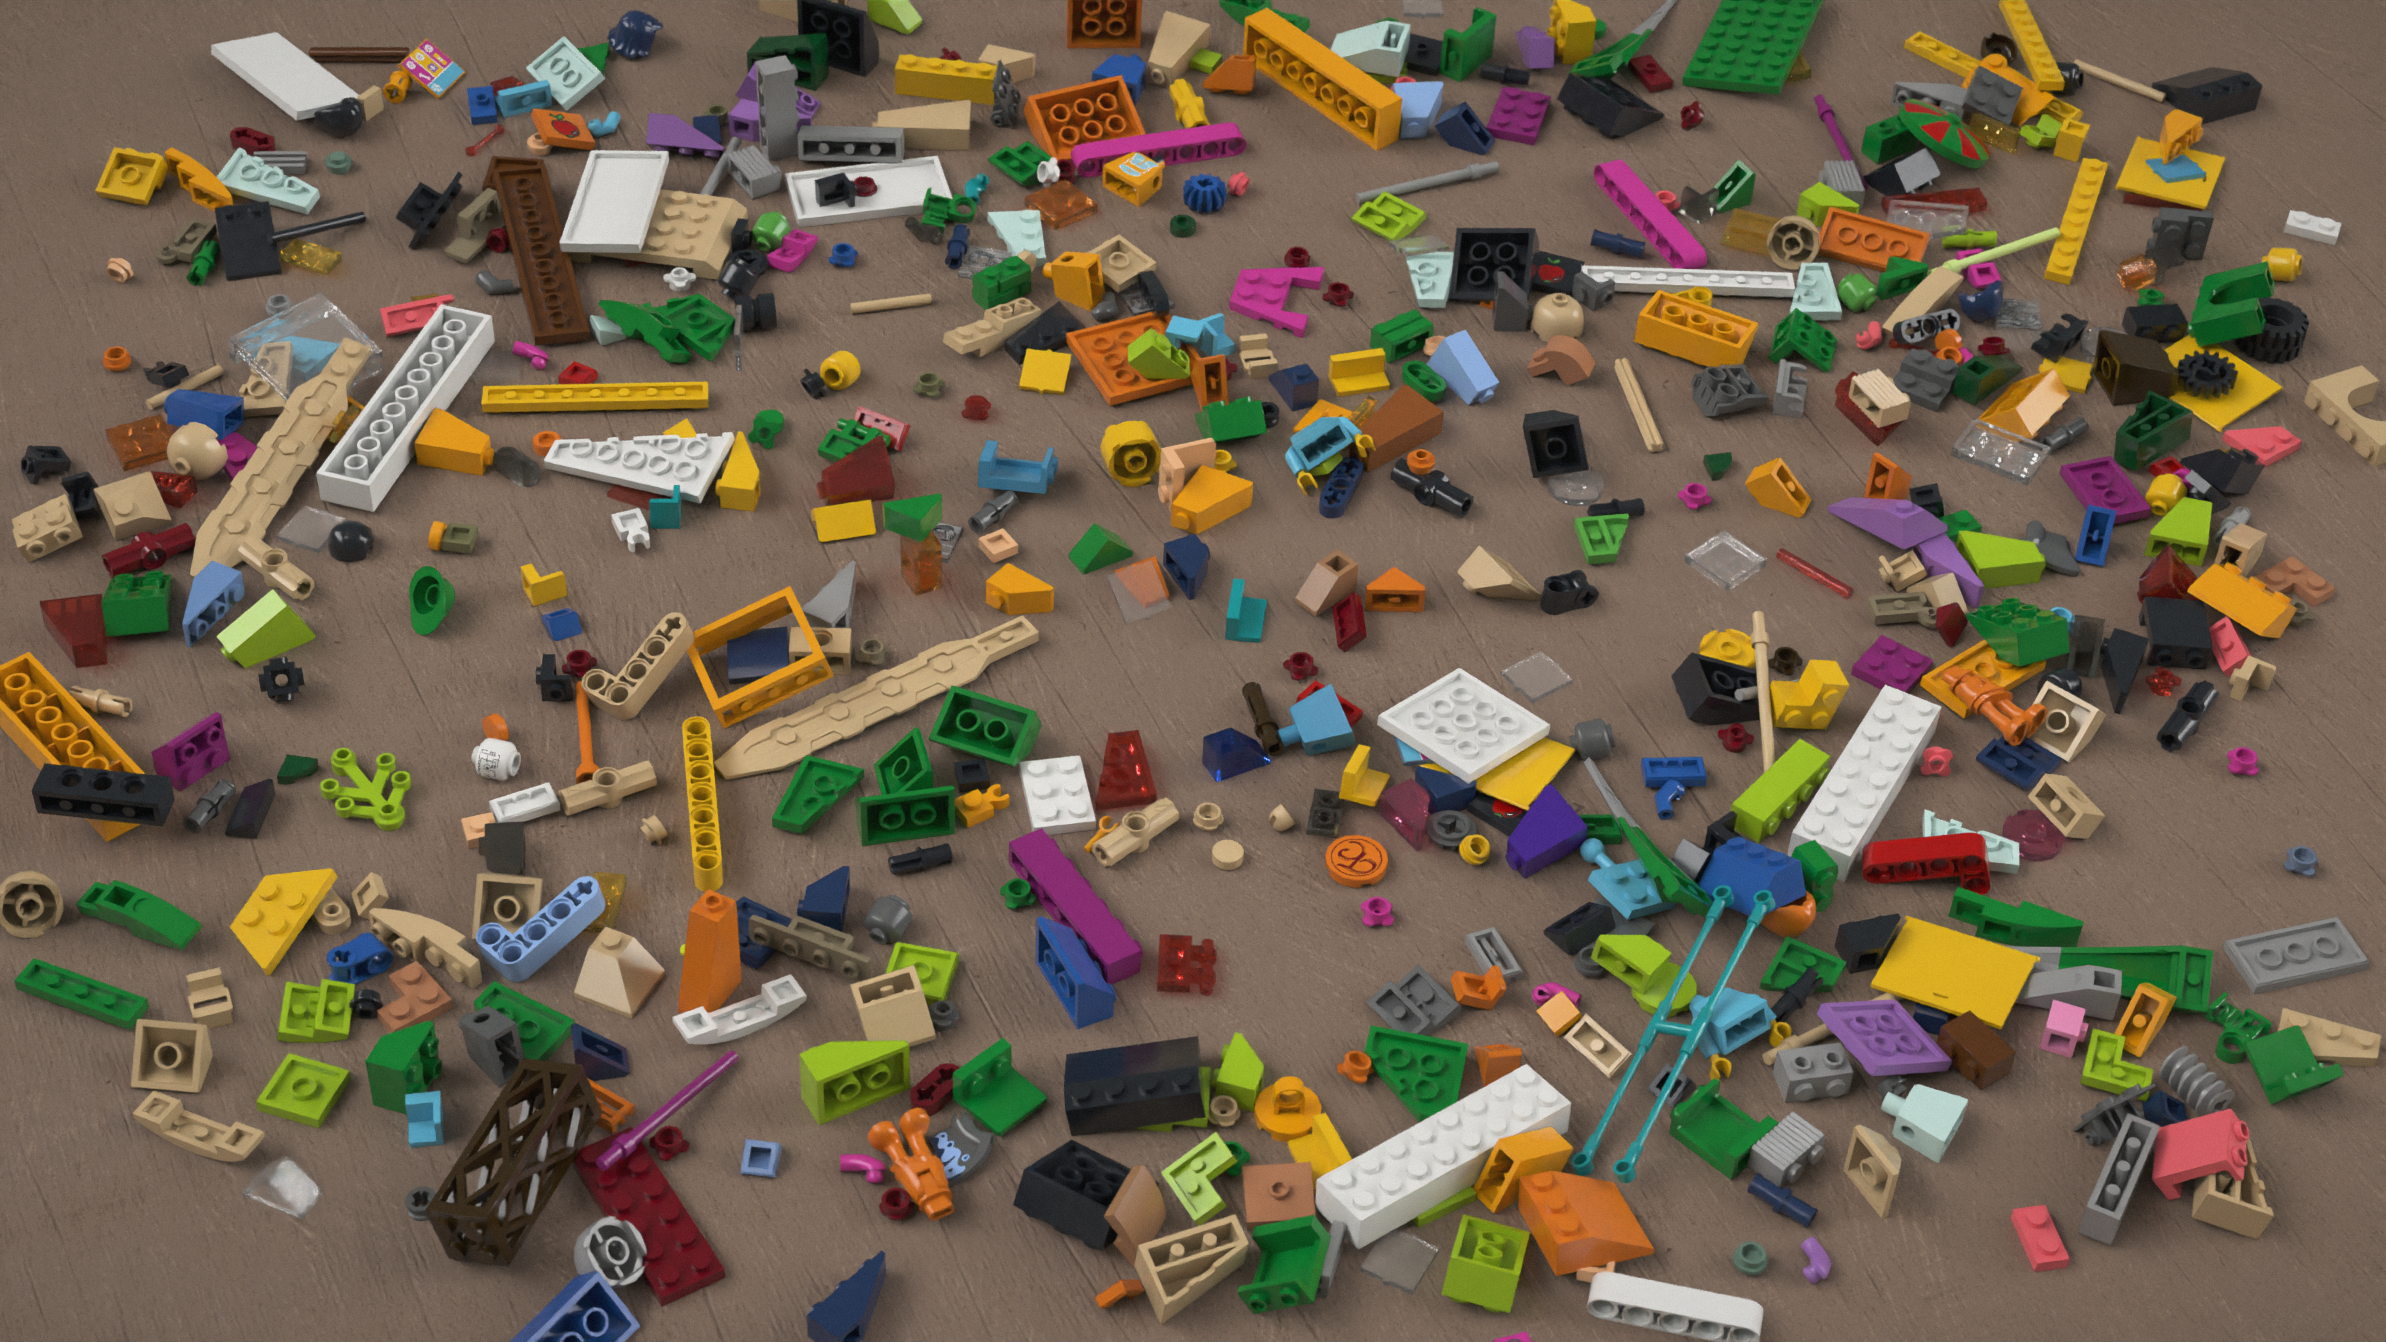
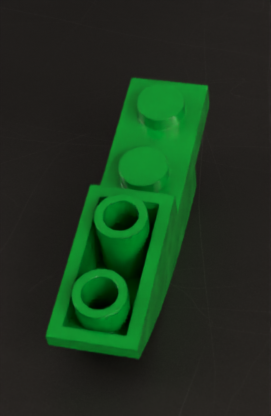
[1219,0,1311,32]
[598,300,692,363]
[75,880,202,950]
[1948,887,2084,947]

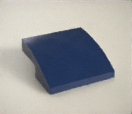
[727,626,789,684]
[1976,735,2061,791]
[736,896,793,969]

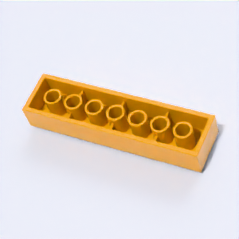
[1243,8,1402,151]
[0,652,145,842]

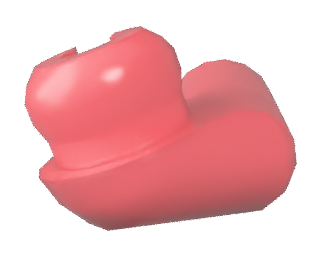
[1856,321,1882,350]

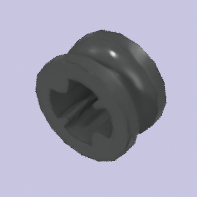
[405,1187,436,1221]

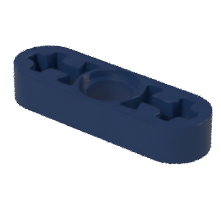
[1319,457,1363,518]

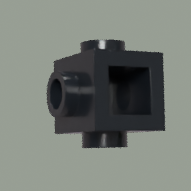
[258,657,305,702]

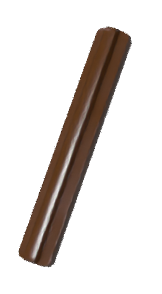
[309,47,410,62]

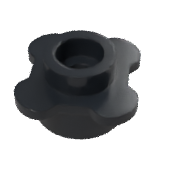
[800,369,826,397]

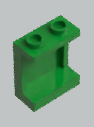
[1440,7,1497,82]
[1669,1078,1779,1180]
[1237,1215,1331,1314]

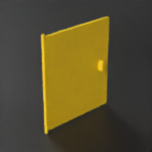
[2115,136,2226,210]
[2163,334,2283,433]
[1414,737,1575,811]
[1870,915,2041,1029]

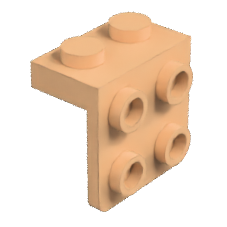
[1158,438,1216,513]

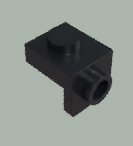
[815,172,857,208]
[61,472,100,521]
[1909,483,1945,518]
[536,654,573,701]

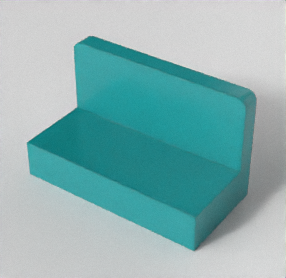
[1225,578,1267,643]

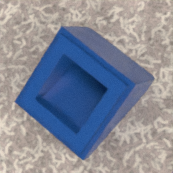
[541,608,582,641]

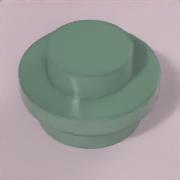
[325,151,352,175]
[1733,1241,1768,1275]

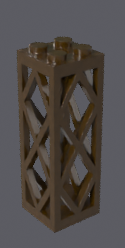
[425,1058,603,1267]

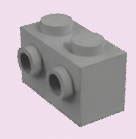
[1773,1042,1854,1103]

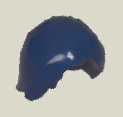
[1957,280,2004,322]

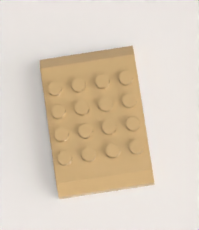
[569,189,748,280]

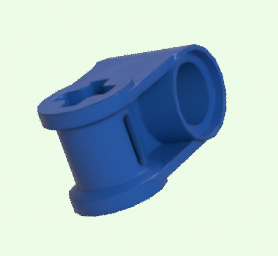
[326,932,393,986]

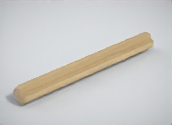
[1614,358,1663,453]

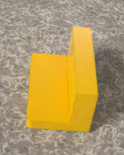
[1328,348,1390,397]
[811,500,876,542]
[1339,744,1390,807]
[1288,1113,1352,1195]

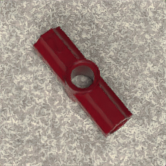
[102,523,196,579]

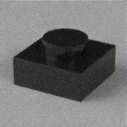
[731,218,752,253]
[954,758,990,793]

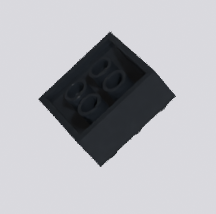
[797,0,879,77]
[2152,67,2263,125]
[1557,73,1665,138]
[1449,228,1540,302]
[1013,1139,1159,1250]

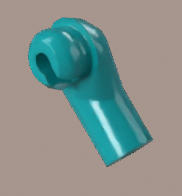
[964,173,989,205]

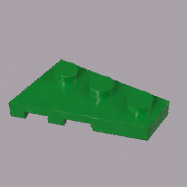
[772,755,864,834]
[473,981,575,1061]

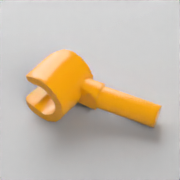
[1084,816,1120,853]

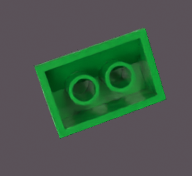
[928,685,1042,767]
[855,785,955,846]

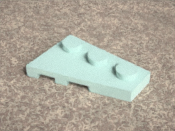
[987,210,1046,267]
[1789,263,1842,321]
[1922,809,2019,874]

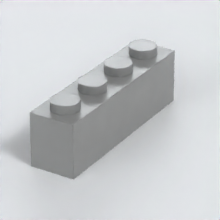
[756,55,800,161]
[798,125,905,163]
[2078,1113,2160,1246]

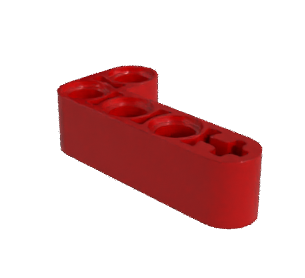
[1862,832,1991,895]

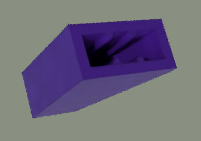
[1505,783,1588,879]

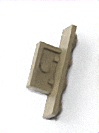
[445,188,505,263]
[749,915,870,981]

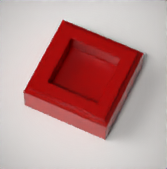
[558,361,598,384]
[2148,456,2185,477]

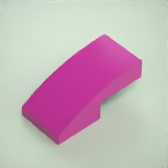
[767,229,818,273]
[1955,248,2002,289]

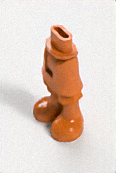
[1942,665,2048,746]
[868,1108,955,1221]

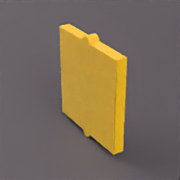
[1019,349,1072,395]
[2038,357,2093,394]

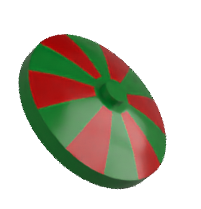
[1898,99,1990,168]

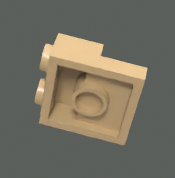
[1086,235,1157,293]
[11,494,83,563]

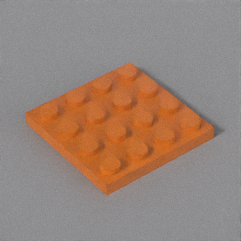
[1066,312,1201,406]

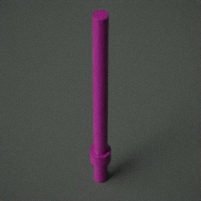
[1814,94,1868,191]
[596,1050,739,1171]

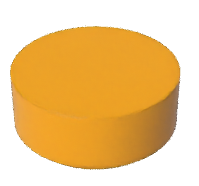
[428,521,447,551]

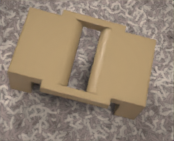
[1239,333,1278,379]
[186,967,234,1029]

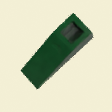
[1953,355,2023,406]

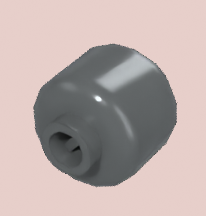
[1569,718,1616,761]
[865,895,912,944]

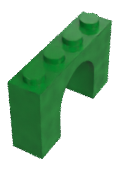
[2188,261,2275,347]

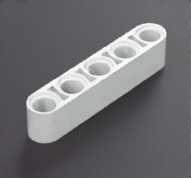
[1587,1271,1763,1342]

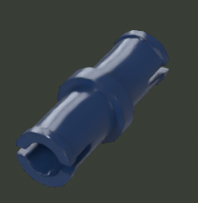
[945,224,970,269]
[1590,229,1646,259]
[1747,1173,1818,1229]

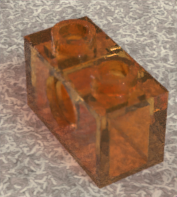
[900,531,942,596]

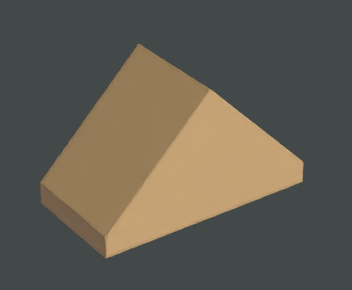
[1906,572,1968,615]

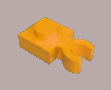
[955,784,1010,828]

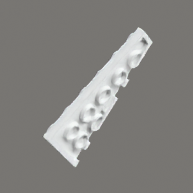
[543,432,735,503]

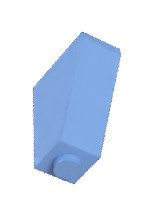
[1392,81,1443,139]
[1427,330,1500,405]

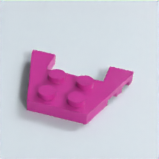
[1229,267,1324,338]

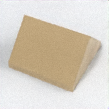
[131,1019,213,1093]

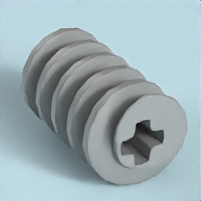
[2159,1046,2235,1117]

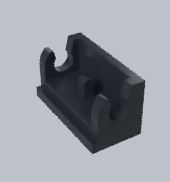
[2031,313,2088,363]

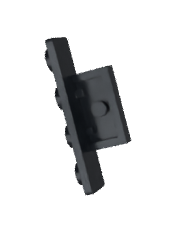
[396,172,463,249]

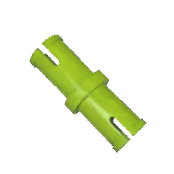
[1942,229,1997,250]

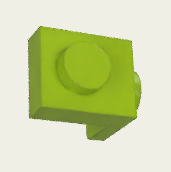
[2019,114,2063,149]

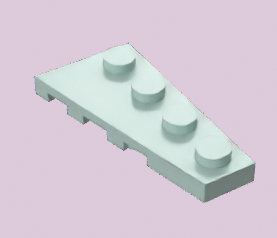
[217,147,320,215]

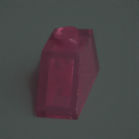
[1379,778,1430,852]

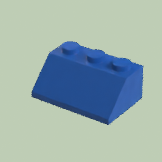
[1698,837,1806,916]
[1036,917,1116,1029]
[510,1271,641,1342]

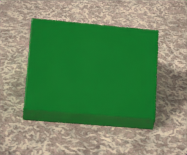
[873,727,933,794]

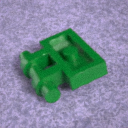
[817,418,891,474]

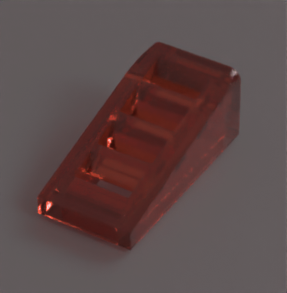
[150,471,198,509]

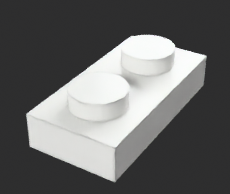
[2284,210,2342,245]

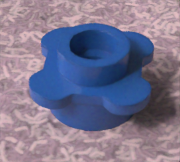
[829,243,858,267]

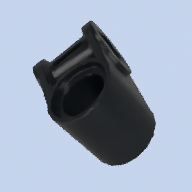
[1540,570,1599,615]

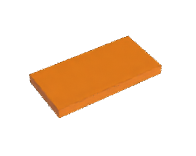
[1818,207,1931,272]

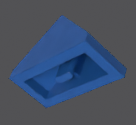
[2075,504,2117,567]

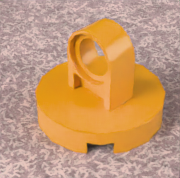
[1254,1076,1322,1142]

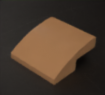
[1104,1164,1167,1267]

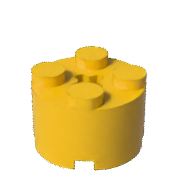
[1100,421,1161,487]

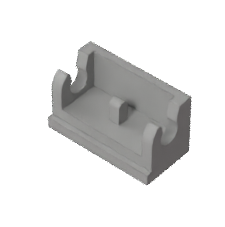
[1772,359,1807,418]

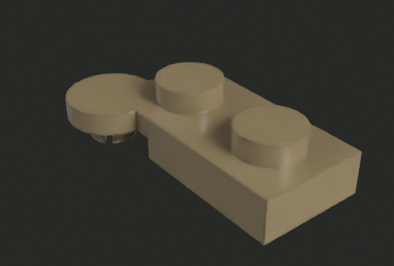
[156,218,217,264]
[1866,592,1937,628]

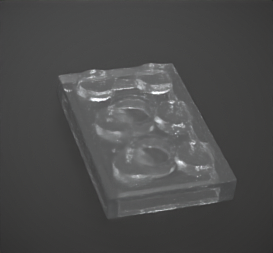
[1950,418,2051,486]

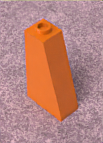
[678,889,742,1014]

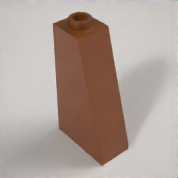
[1349,384,1444,473]

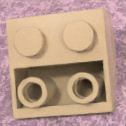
[850,965,937,1047]

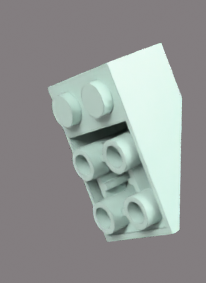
[1331,20,1410,77]

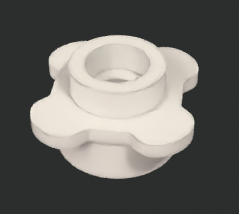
[1037,158,1060,188]
[663,267,696,292]

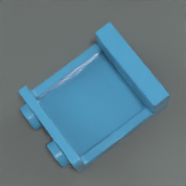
[977,440,1059,494]

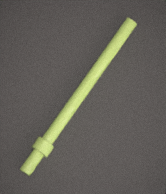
[1927,227,2060,276]

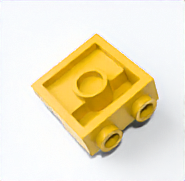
[95,147,169,206]

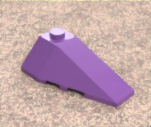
[1828,497,1948,550]

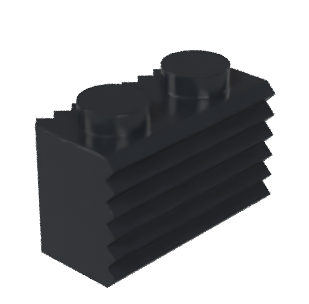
[2122,304,2188,344]

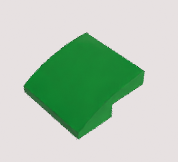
[988,141,1053,185]

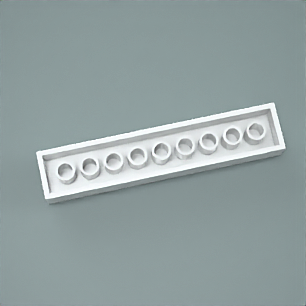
[316,304,495,512]

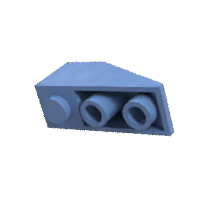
[182,561,246,647]

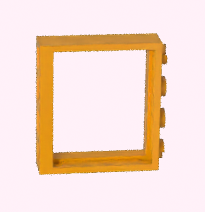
[687,586,834,729]

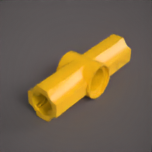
[1169,79,1210,129]

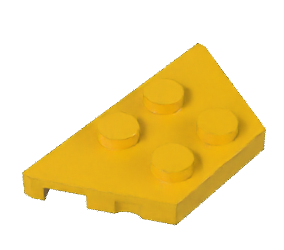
[230,868,338,976]

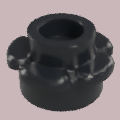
[349,989,383,1019]

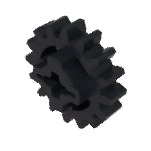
[2177,350,2238,399]

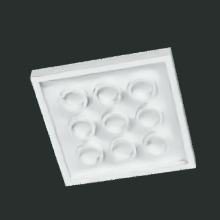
[1377,668,1550,784]

